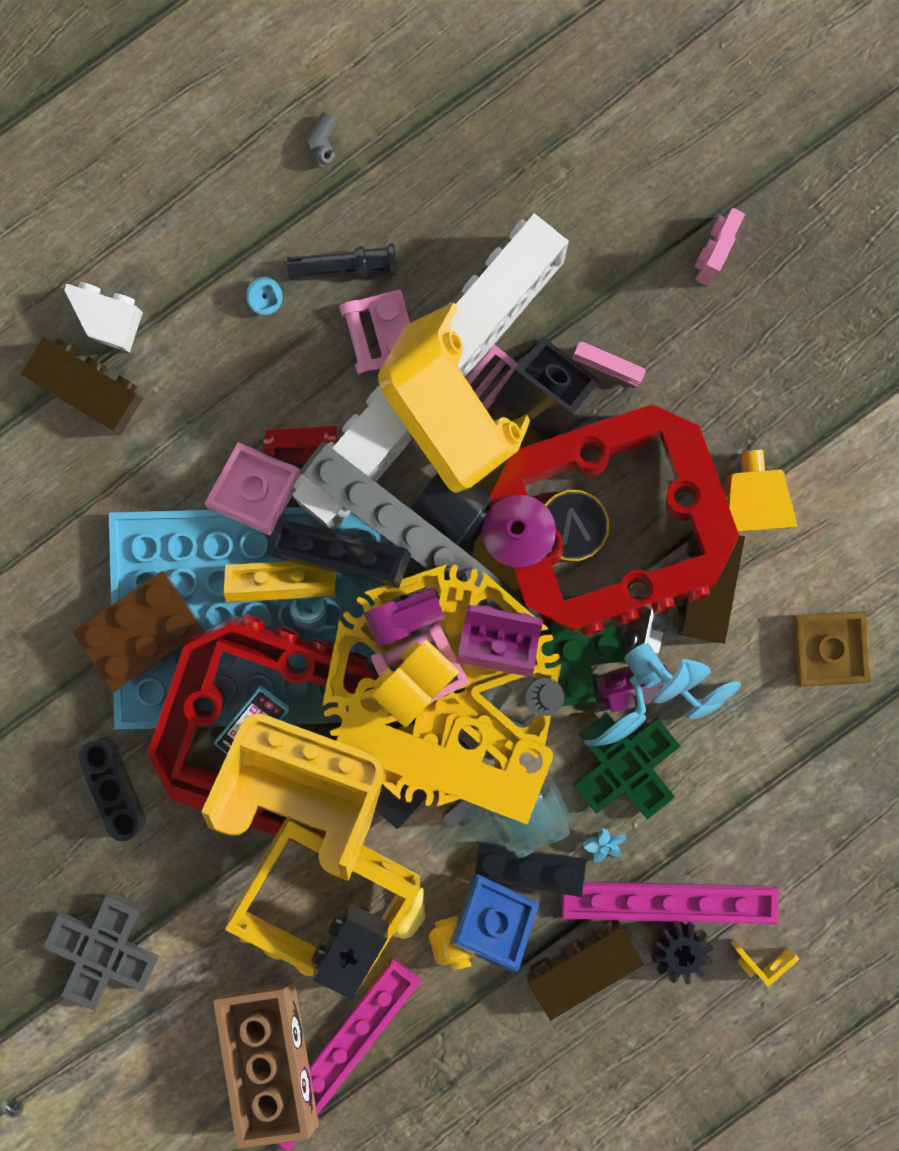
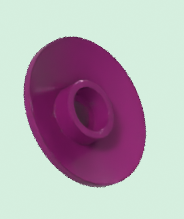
[482,495,556,568]

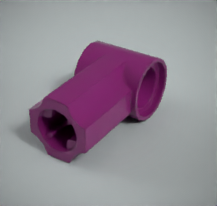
[363,588,445,648]

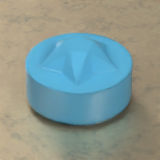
[246,277,283,315]
[290,597,328,630]

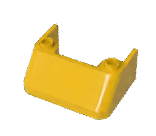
[378,302,530,493]

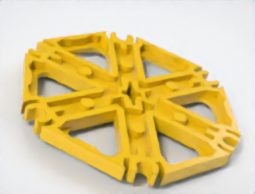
[322,564,561,807]

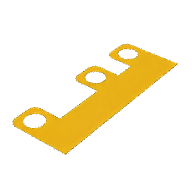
[336,678,553,824]

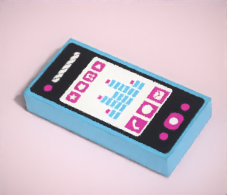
[214,685,290,754]

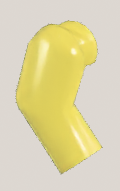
[393,887,426,939]

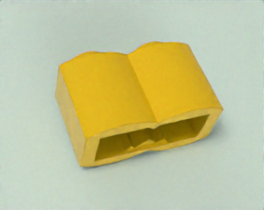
[372,639,460,728]

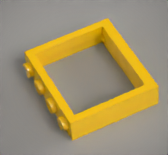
[225,817,420,992]

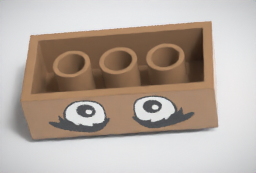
[213,980,319,1149]

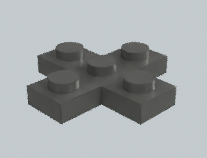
[43,894,159,1011]

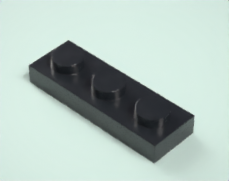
[475,841,588,897]

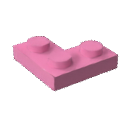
[694,208,745,286]

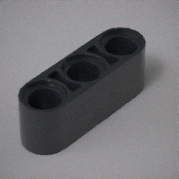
[78,738,146,842]

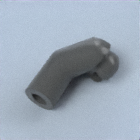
[306,112,337,167]

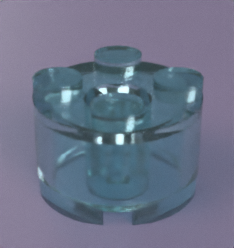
[488,777,572,858]

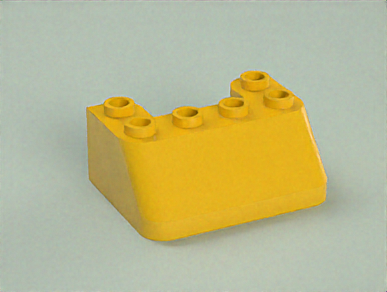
[201,714,384,881]

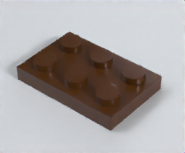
[72,571,205,692]

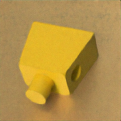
[724,450,797,532]

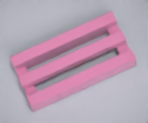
[572,341,646,387]
[466,344,519,410]

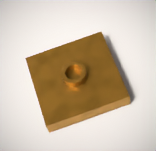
[792,611,871,687]

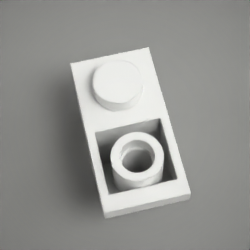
[64,282,143,353]

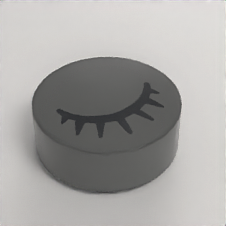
[525,677,564,716]

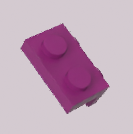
[457,605,543,677]

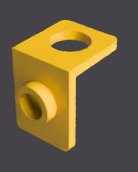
[730,939,799,987]

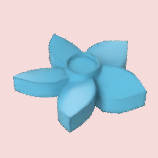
[583,828,626,863]

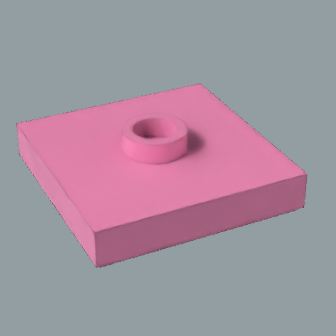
[204,442,302,536]

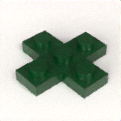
[539,594,625,707]
[573,712,681,820]

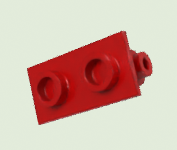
[263,426,338,464]

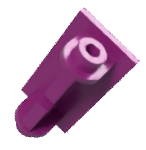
[595,665,669,713]

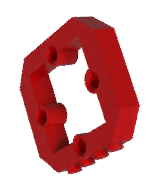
[490,404,739,637]
[147,615,395,846]

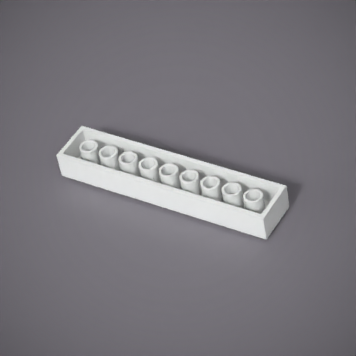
[292,213,569,531]

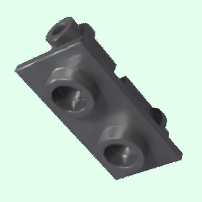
[623,587,668,657]

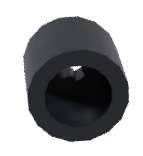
[411,472,492,546]

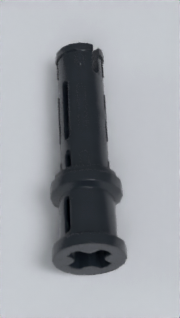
[287,243,397,280]

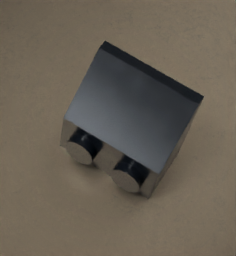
[495,337,600,439]

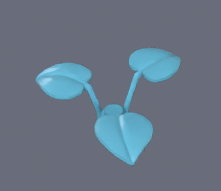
[584,643,741,746]

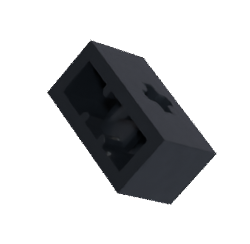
[311,903,388,1000]

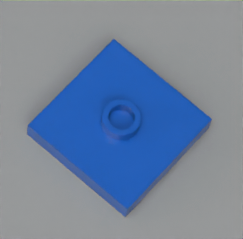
[450,874,539,973]

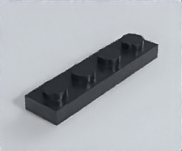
[266,519,412,588]

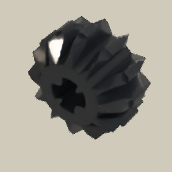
[651,921,713,984]

